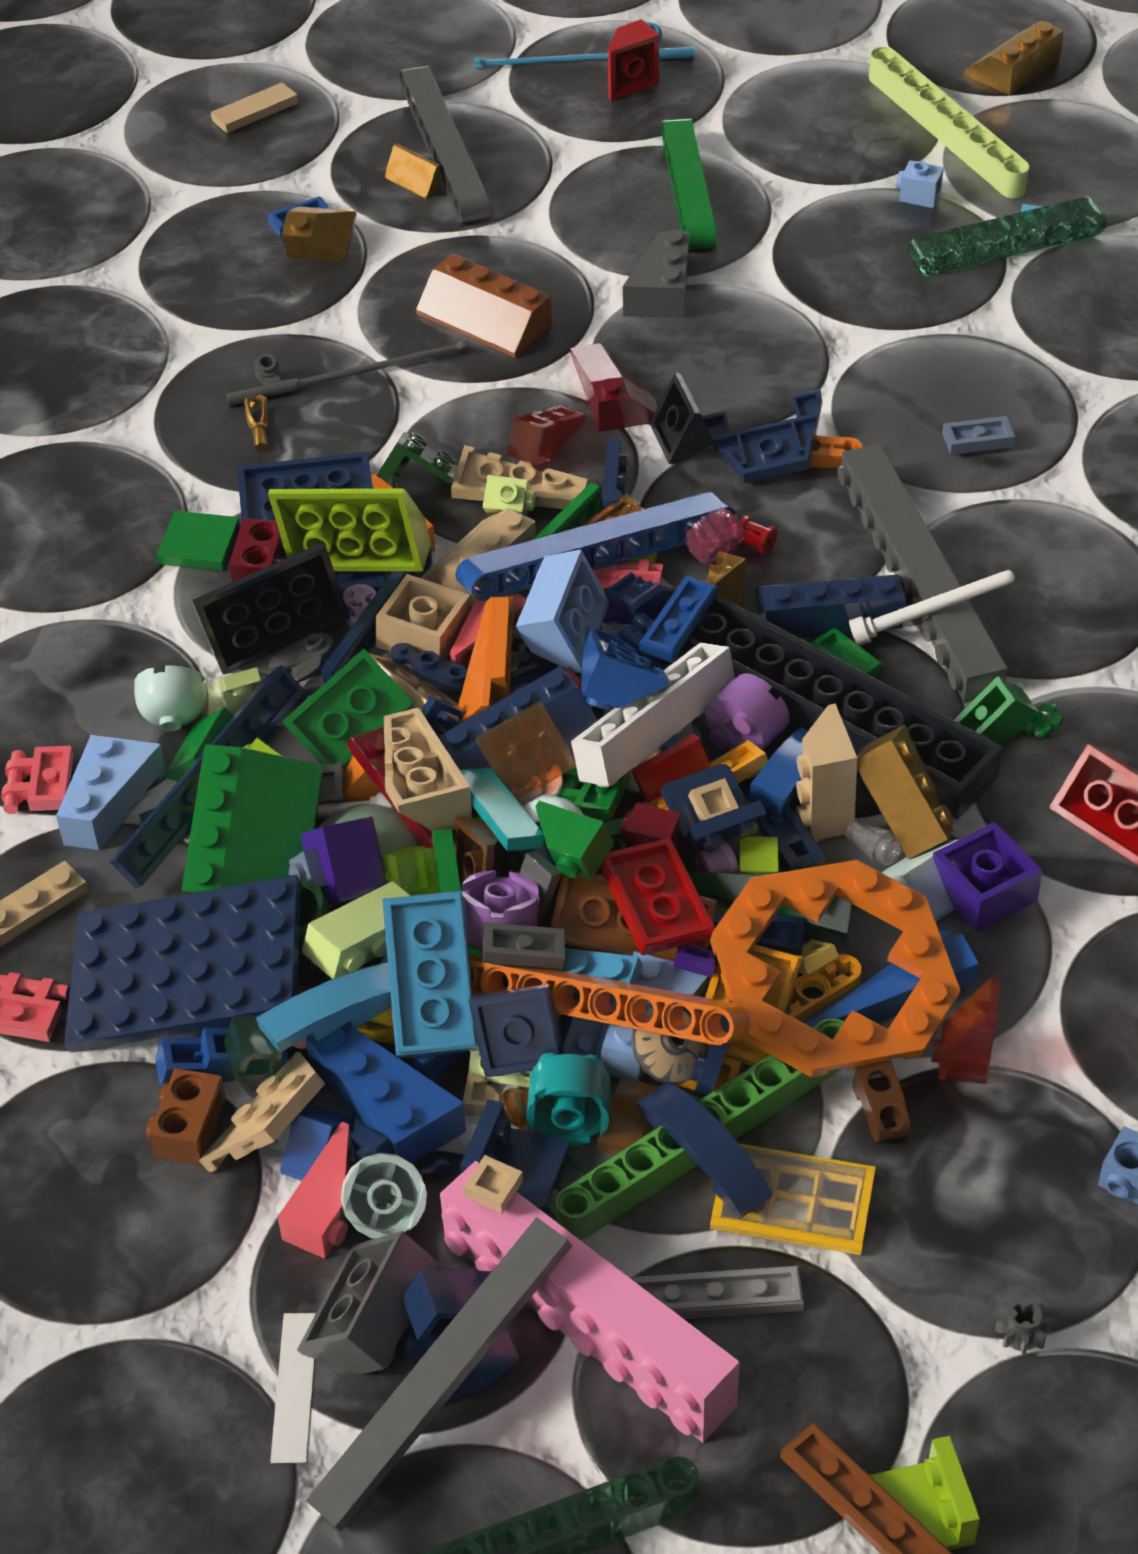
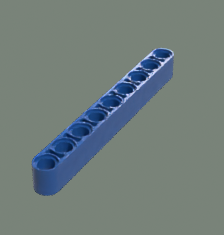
[455,492,737,601]

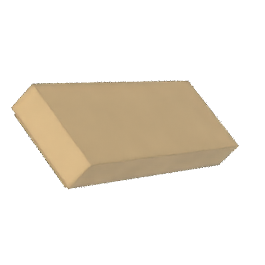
[211,82,298,133]

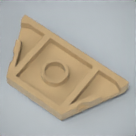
[199,1052,325,1172]

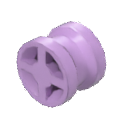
[343,584,376,626]
[695,842,739,874]

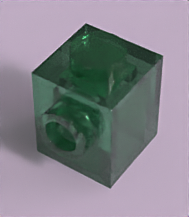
[224,1014,283,1081]

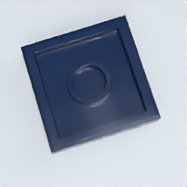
[469,984,564,1078]

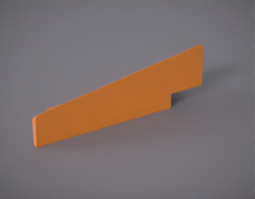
[458,596,515,724]

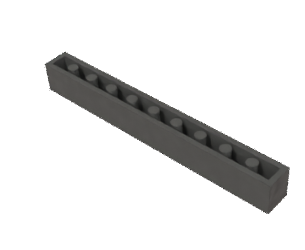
[838,444,1007,703]

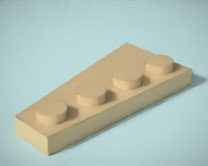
[451,445,588,509]

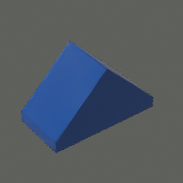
[280,1106,354,1181]

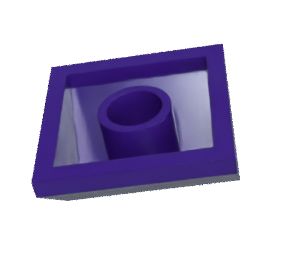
[300,817,388,905]

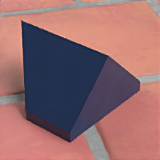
[604,572,676,626]

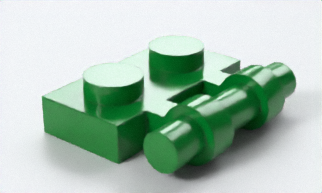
[557,762,633,821]

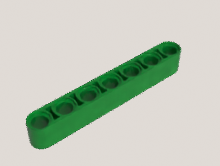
[662,118,716,250]

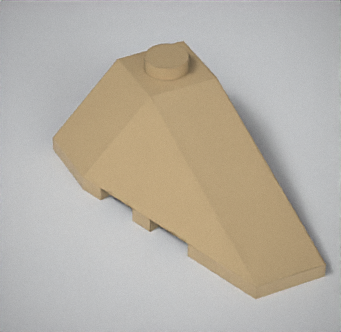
[384,707,472,830]

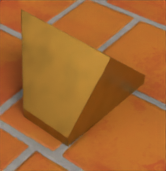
[701,551,746,609]

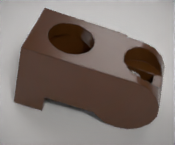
[852,1060,911,1143]

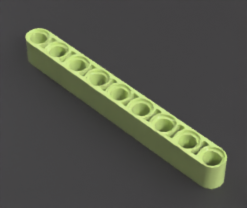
[869,46,1029,198]

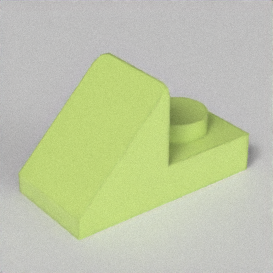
[215,667,261,715]

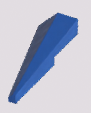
[801,930,979,1028]

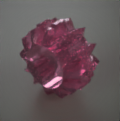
[685,508,745,565]

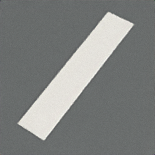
[270,1313,316,1463]

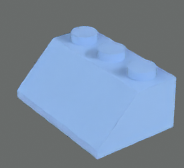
[516,550,610,673]

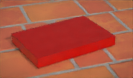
[600,838,715,956]

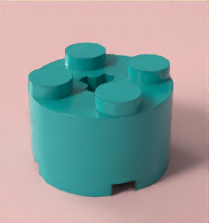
[526,1053,611,1147]

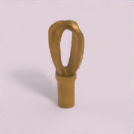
[244,395,269,452]

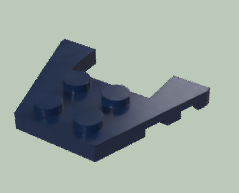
[702,389,823,484]

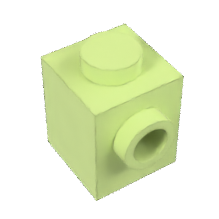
[483,475,535,517]

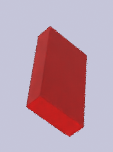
[631,733,711,803]

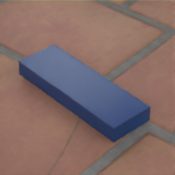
[639,576,718,663]

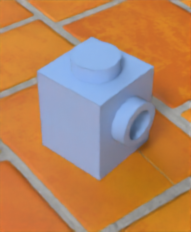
[896,160,944,208]

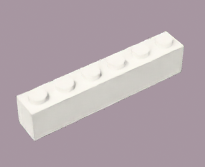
[571,643,735,787]

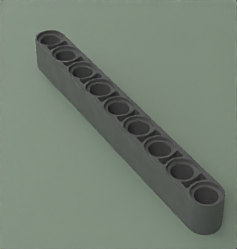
[400,65,490,223]

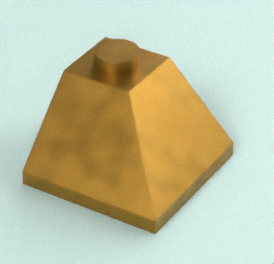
[282,207,357,262]

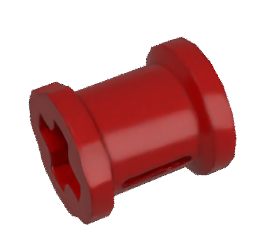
[733,515,778,556]

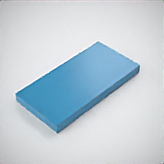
[382,891,478,1058]

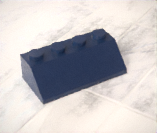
[754,574,905,638]
[438,666,598,792]

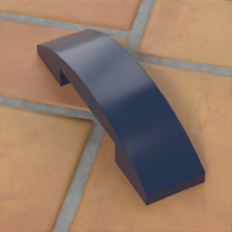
[635,1082,773,1219]

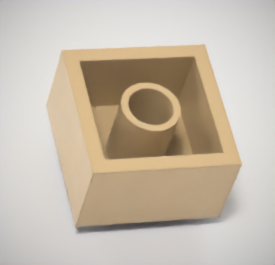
[376,574,470,659]

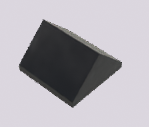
[649,373,715,464]

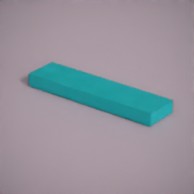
[460,767,544,851]

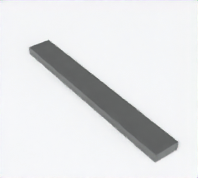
[305,1217,573,1532]

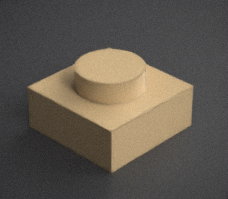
[688,778,739,822]
[463,1155,523,1214]

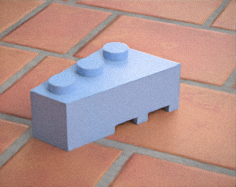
[56,735,166,850]
[601,951,710,1083]

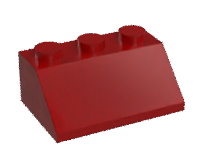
[1049,744,1138,865]

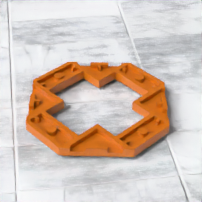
[710,860,961,1077]

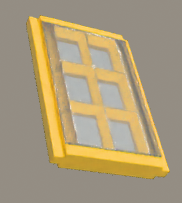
[710,1144,876,1256]

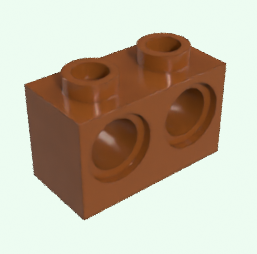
[146,1068,226,1166]

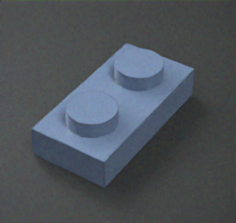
[942,416,1015,455]

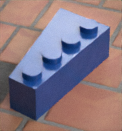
[305,1023,466,1164]

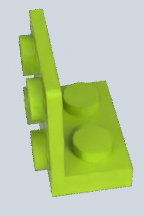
[870,1436,980,1550]

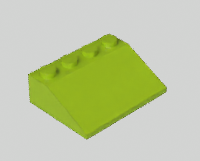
[268,488,431,571]

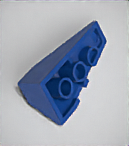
[580,625,669,709]

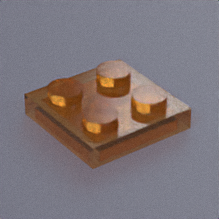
[475,701,576,801]

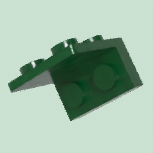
[376,432,458,484]

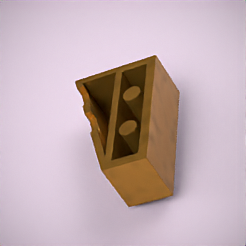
[857,724,954,859]

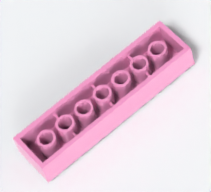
[440,1161,740,1443]

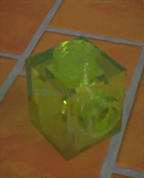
[382,846,439,896]

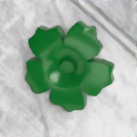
[1021,701,1063,738]

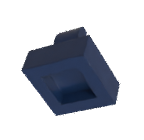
[421,694,465,737]

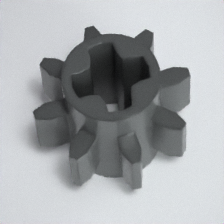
[995,1296,1052,1355]

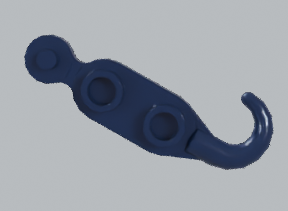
[390,643,511,695]

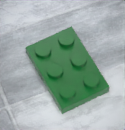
[282,649,413,766]

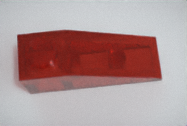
[507,405,586,467]
[931,977,999,1084]

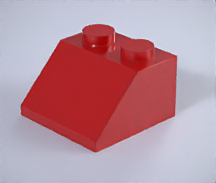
[608,19,659,101]

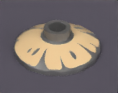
[631,1008,707,1084]

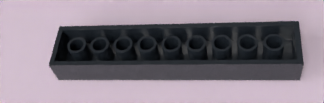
[682,595,1003,820]

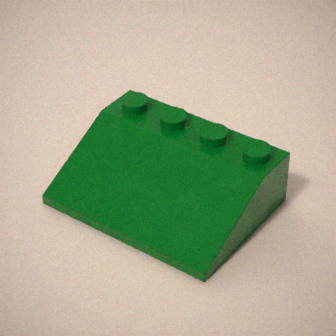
[181,744,324,894]

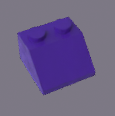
[933,822,1043,932]

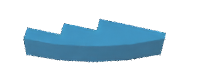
[256,963,392,1053]

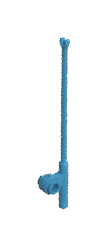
[474,23,694,69]

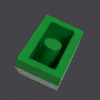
[954,676,1039,743]
[535,800,614,881]

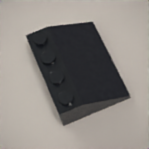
[192,542,350,674]

